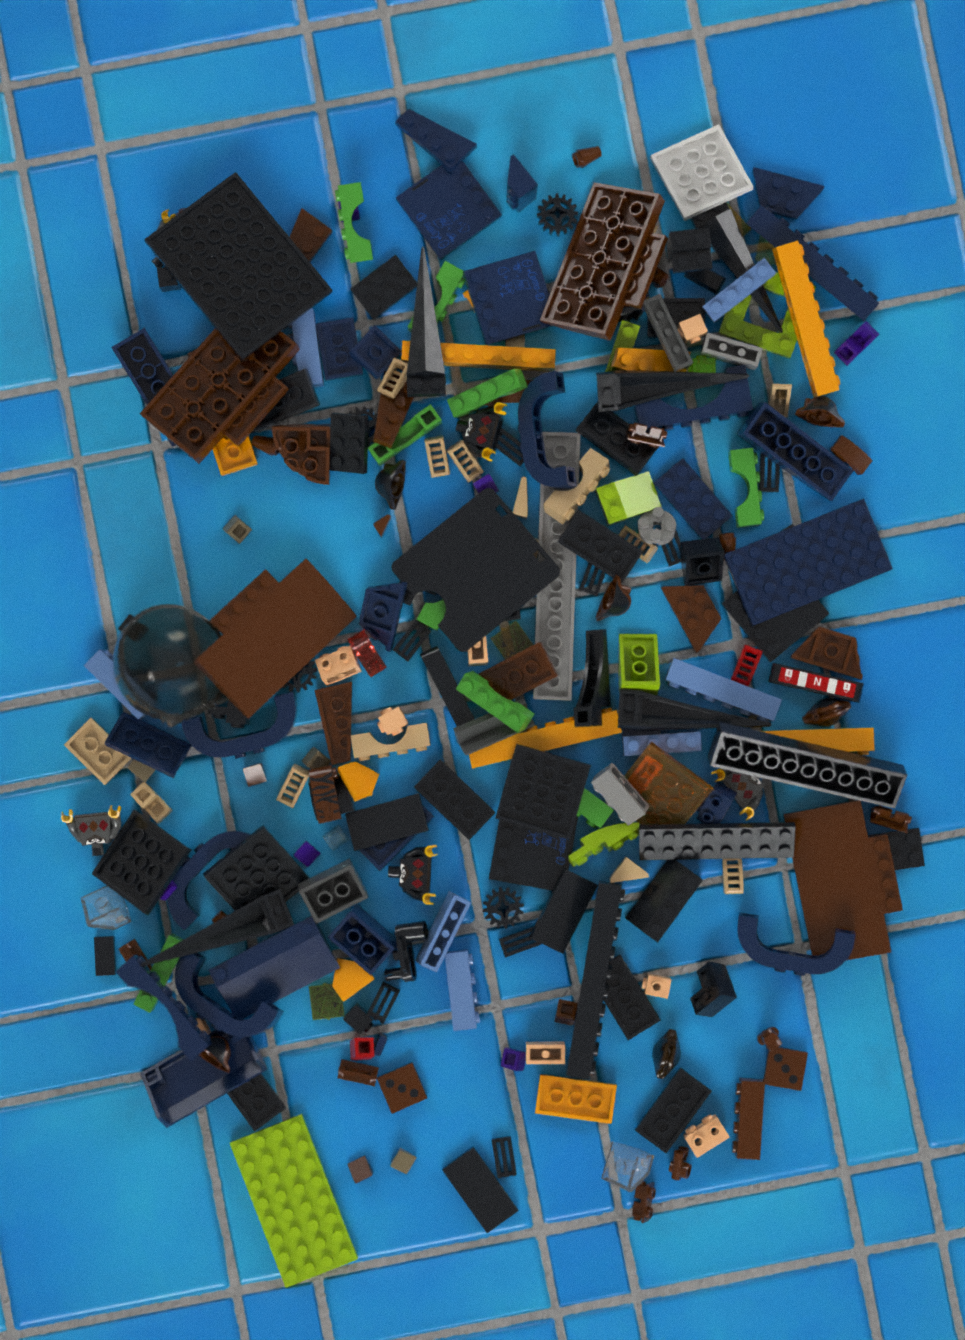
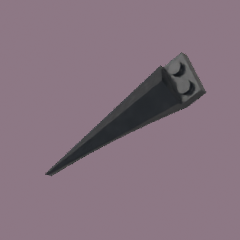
[690,202,783,333]
[407,246,446,397]
[596,370,750,412]
[617,689,771,731]
[140,889,294,967]

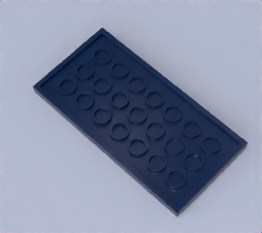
[724,499,893,626]

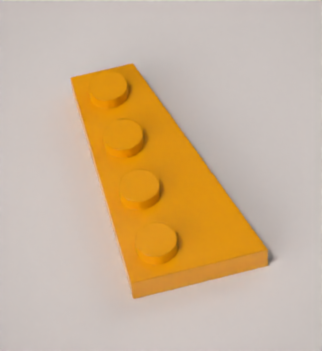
[611,348,691,372]

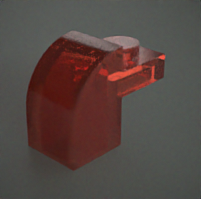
[347,630,387,677]

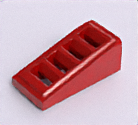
[730,645,763,687]

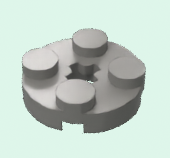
[638,507,676,545]

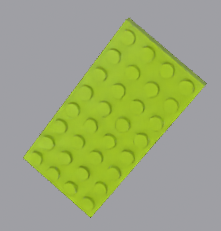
[230,1114,358,1288]

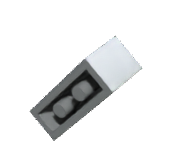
[700,333,763,370]
[591,763,649,826]

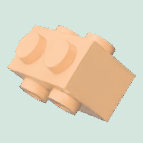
[315,646,362,686]
[377,707,409,736]
[683,1114,730,1158]

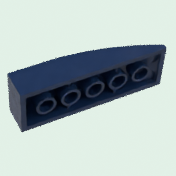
[111,328,175,447]
[737,402,854,501]

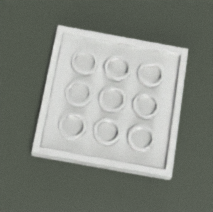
[650,124,753,221]

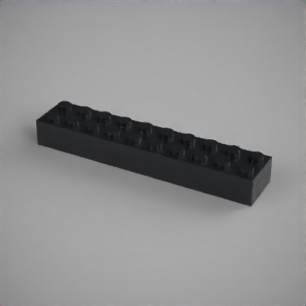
[708,722,907,809]
[566,881,625,1080]

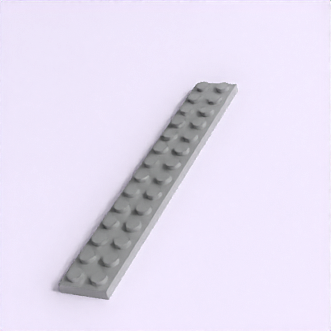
[533,432,580,701]

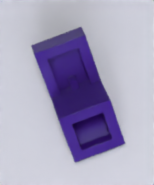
[834,321,880,366]

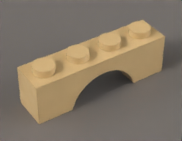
[543,448,610,524]
[350,723,431,761]

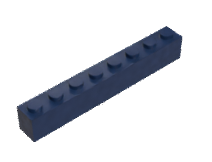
[746,205,879,321]

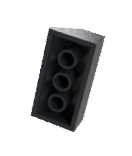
[625,859,703,943]

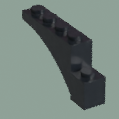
[574,629,611,727]

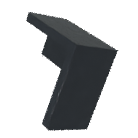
[690,962,737,1017]

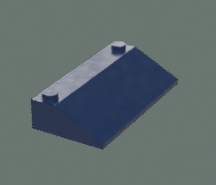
[209,916,340,1019]
[140,1029,268,1128]

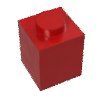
[350,1037,374,1060]

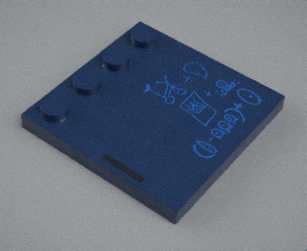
[396,161,502,260]
[463,251,552,345]

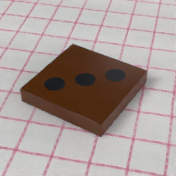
[763,1047,808,1091]
[377,1062,428,1114]

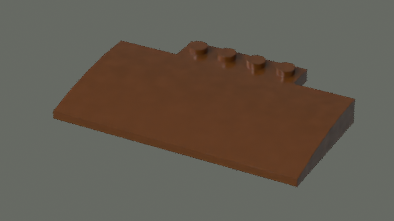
[540,182,668,341]
[140,328,300,464]
[194,559,357,719]
[783,800,903,960]

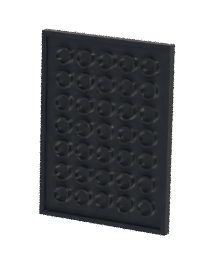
[144,172,333,361]

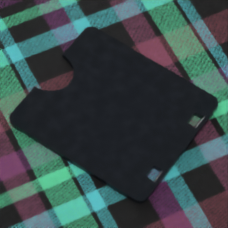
[392,488,560,652]

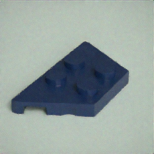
[752,167,824,220]
[358,582,407,652]

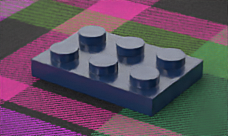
[316,317,363,381]

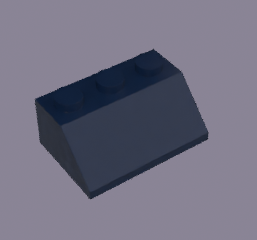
[506,154,538,213]
[328,904,397,975]

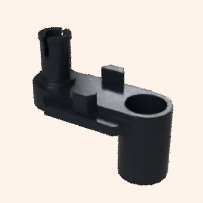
[384,921,429,982]

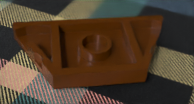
[661,585,721,653]
[790,627,863,680]

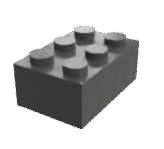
[298,858,368,924]

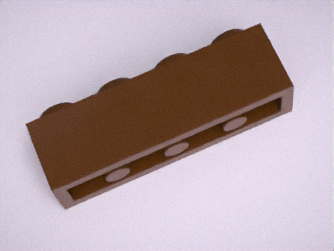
[732,1078,765,1160]

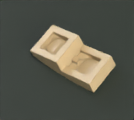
[130,782,173,824]

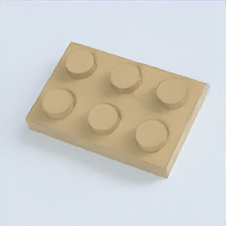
[64,718,132,785]

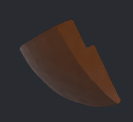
[272,424,330,485]

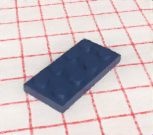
[653,458,733,539]
[104,712,192,778]

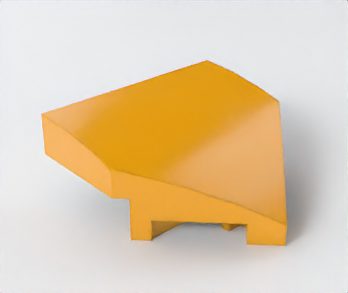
[337,761,379,802]
[332,958,375,1002]

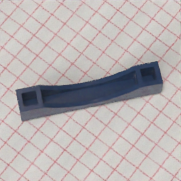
[115,955,212,1061]

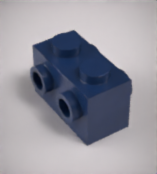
[696,782,737,824]

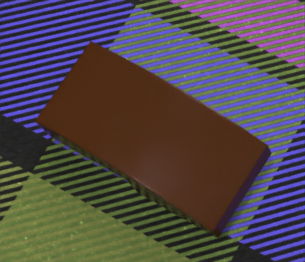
[830,435,873,475]

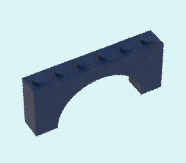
[634,365,753,432]

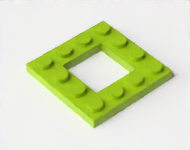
[718,272,816,359]

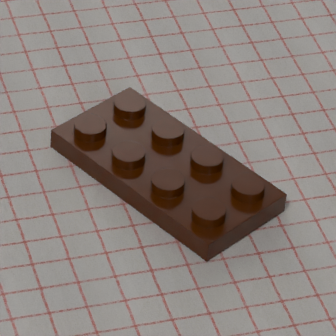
[479,642,558,701]

